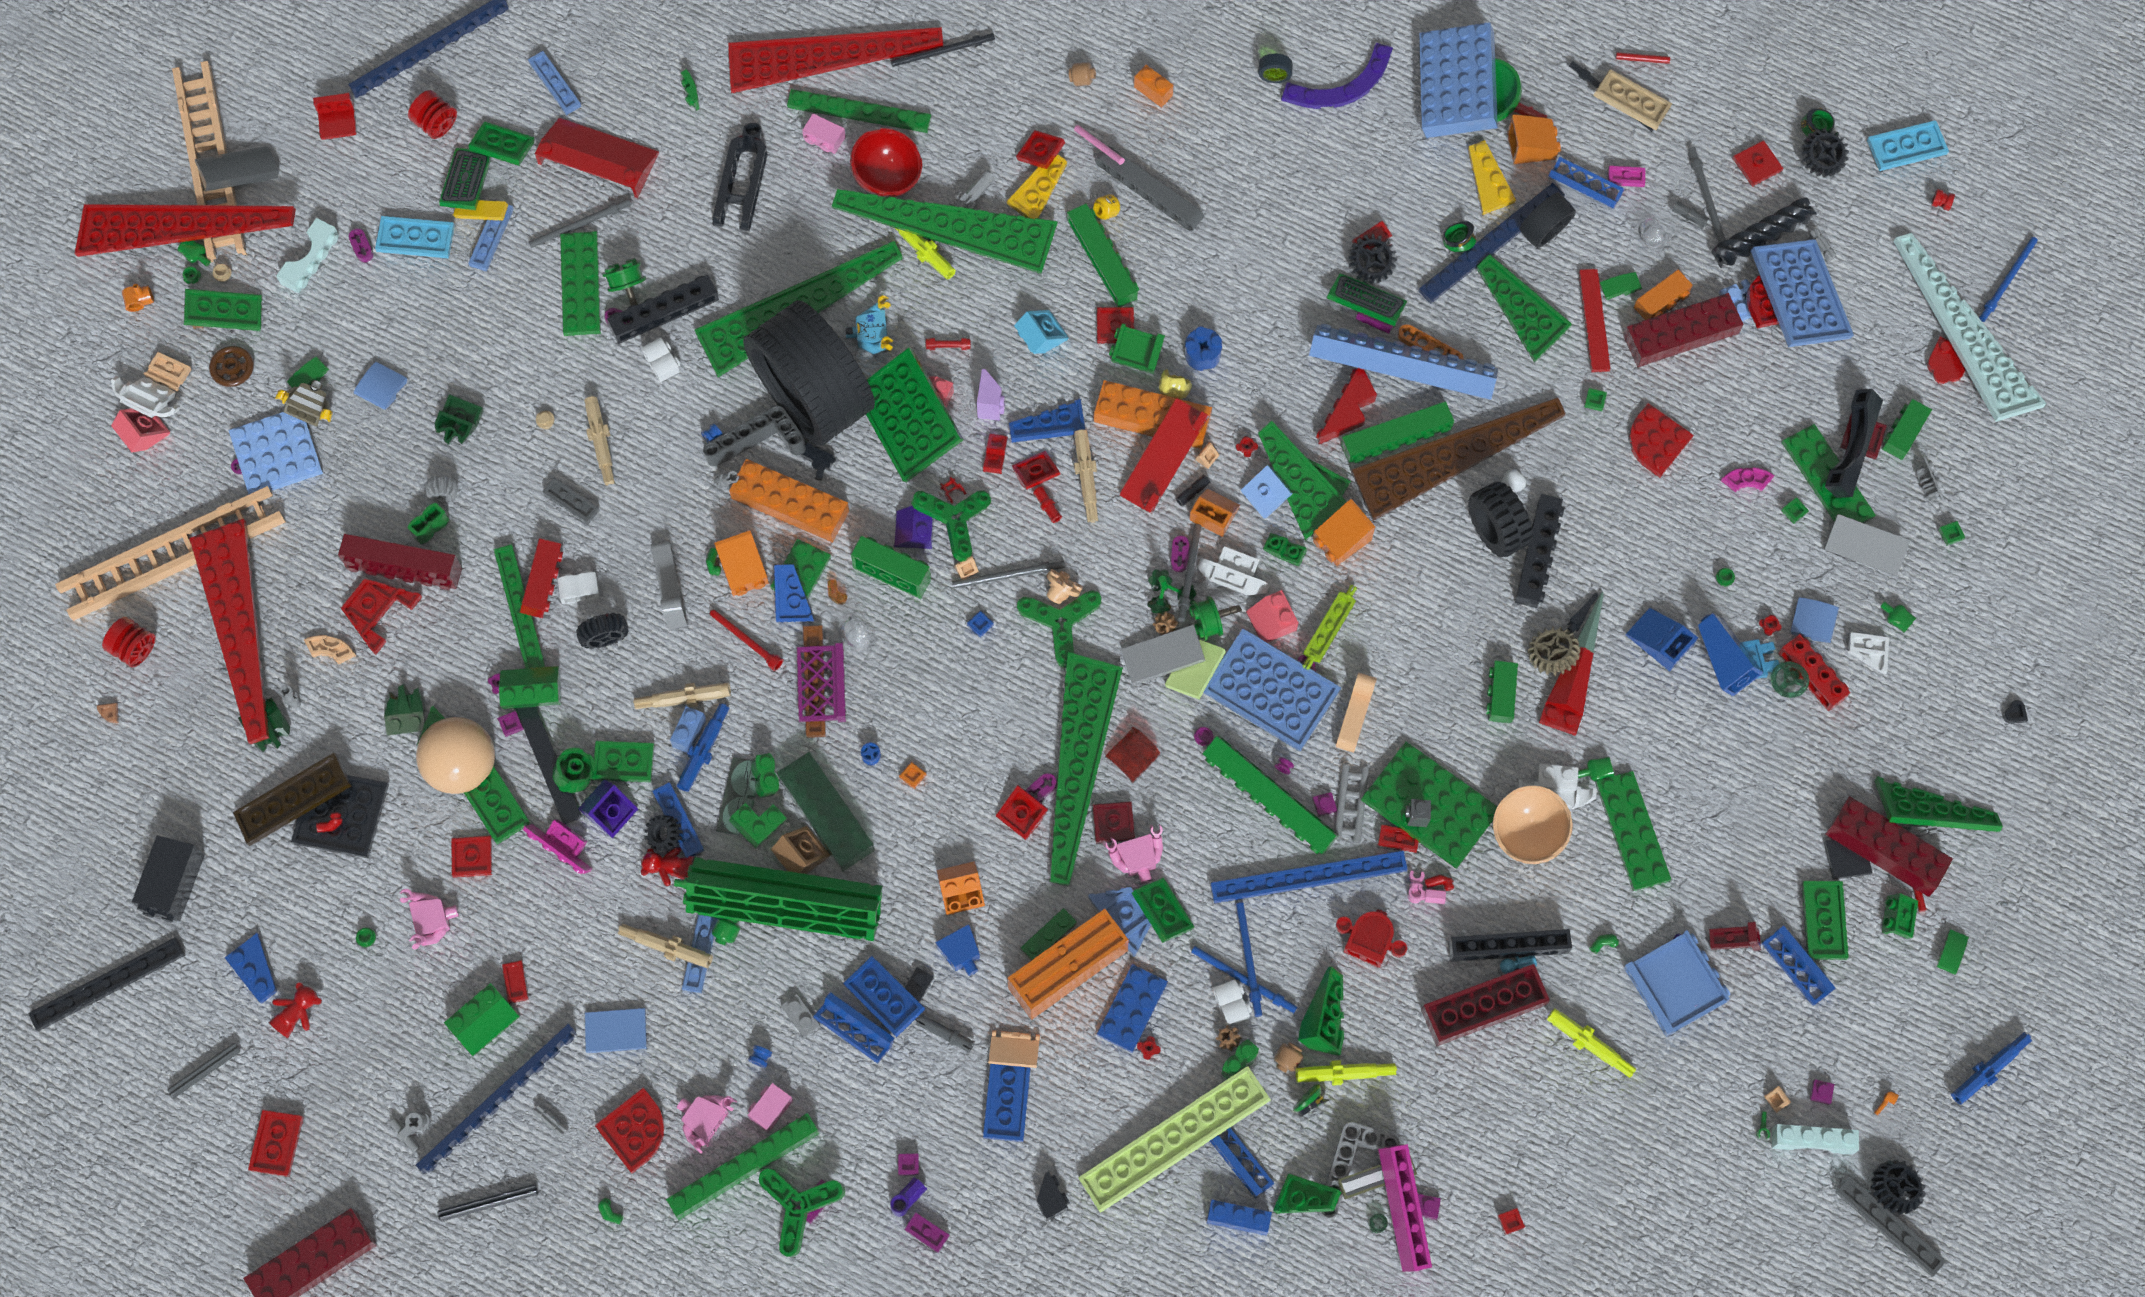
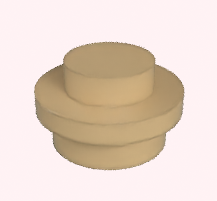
[213,264,232,282]
[536,411,555,429]

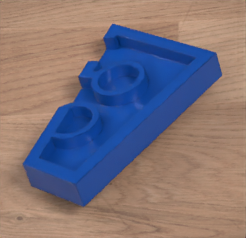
[774,564,814,622]
[225,933,278,1004]

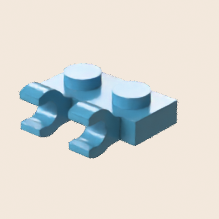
[1741,639,1780,679]

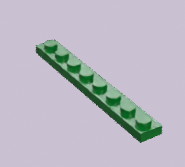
[787,89,932,133]
[493,544,546,668]

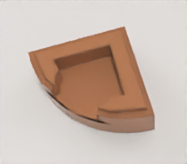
[97,703,119,723]

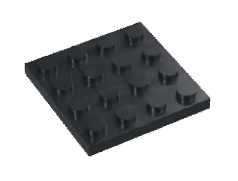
[291,775,389,859]

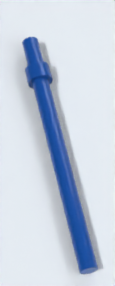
[1979,237,2038,322]
[1236,903,1262,1017]
[1191,946,1298,1014]

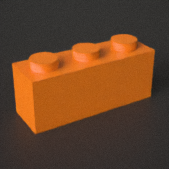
[1633,269,1693,320]

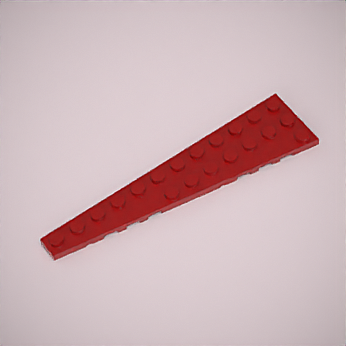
[728,27,943,93]
[74,204,296,257]
[189,518,269,744]

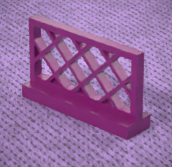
[797,643,846,722]

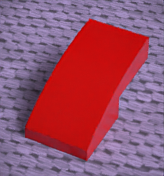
[983,434,1008,474]

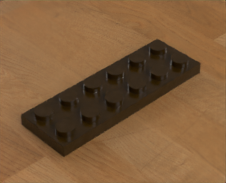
[233,753,351,846]

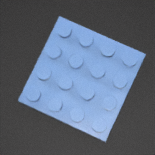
[228,412,323,495]

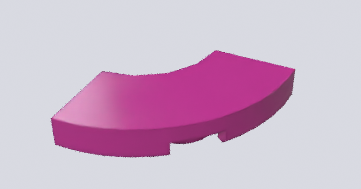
[1721,467,1775,492]

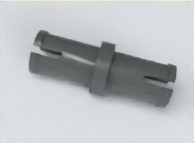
[1672,200,1709,228]

